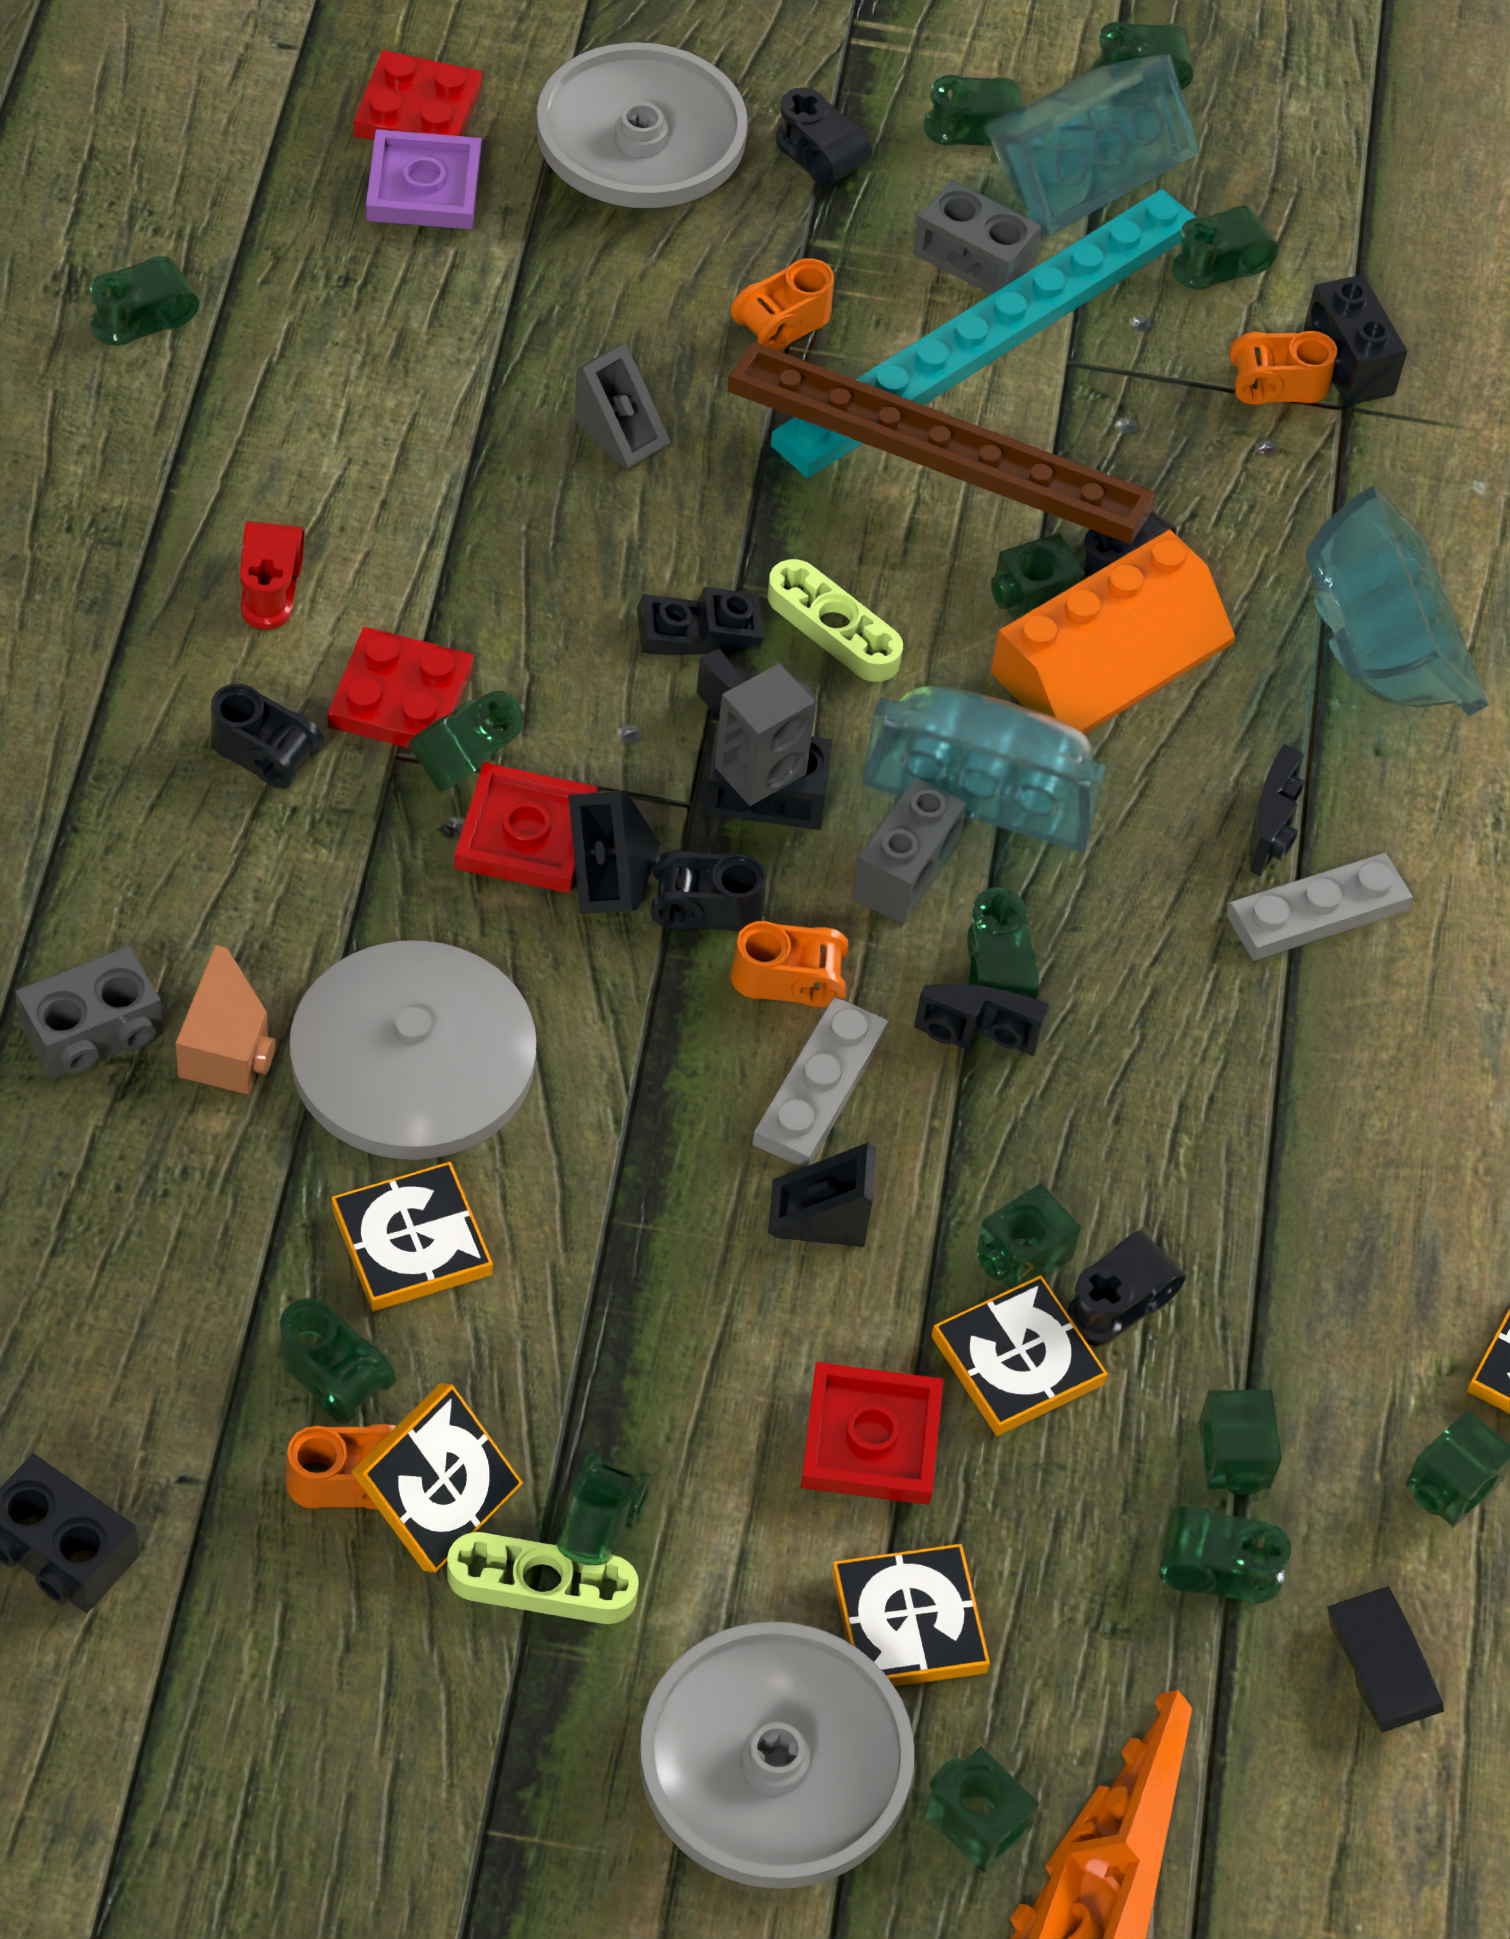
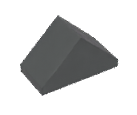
[574,343,671,468]

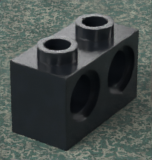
[1303,274,1408,406]
[705,724,833,830]
[0,1453,140,1614]

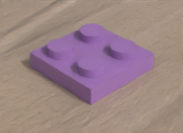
[366,130,481,230]

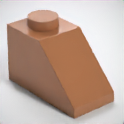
[175,945,275,1095]

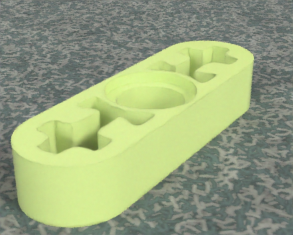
[767,559,903,682]
[447,1532,639,1624]

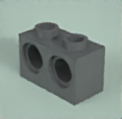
[913,179,1042,294]
[714,663,816,806]
[852,777,967,925]
[15,945,164,1080]

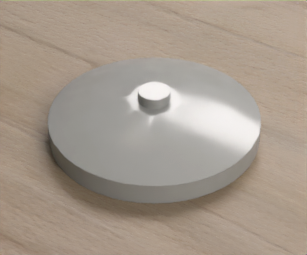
[536,42,747,208]
[290,940,537,1160]
[639,1622,914,1889]

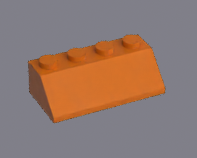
[990,529,1235,747]

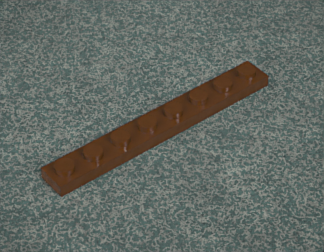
[728,342,1156,544]

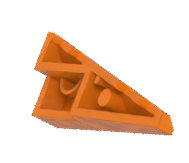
[1010,1690,1192,1939]

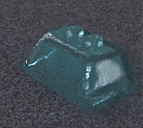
[986,55,1200,236]
[1306,486,1489,716]
[862,685,1107,853]

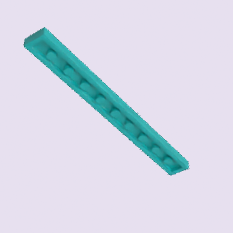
[771,189,1198,478]

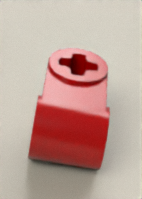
[240,521,305,630]

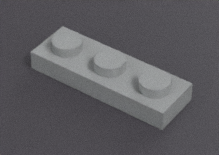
[1227,852,1413,961]
[752,996,889,1168]

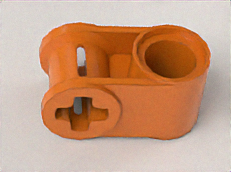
[730,258,834,351]
[1229,331,1337,405]
[730,921,848,1007]
[285,1424,396,1510]

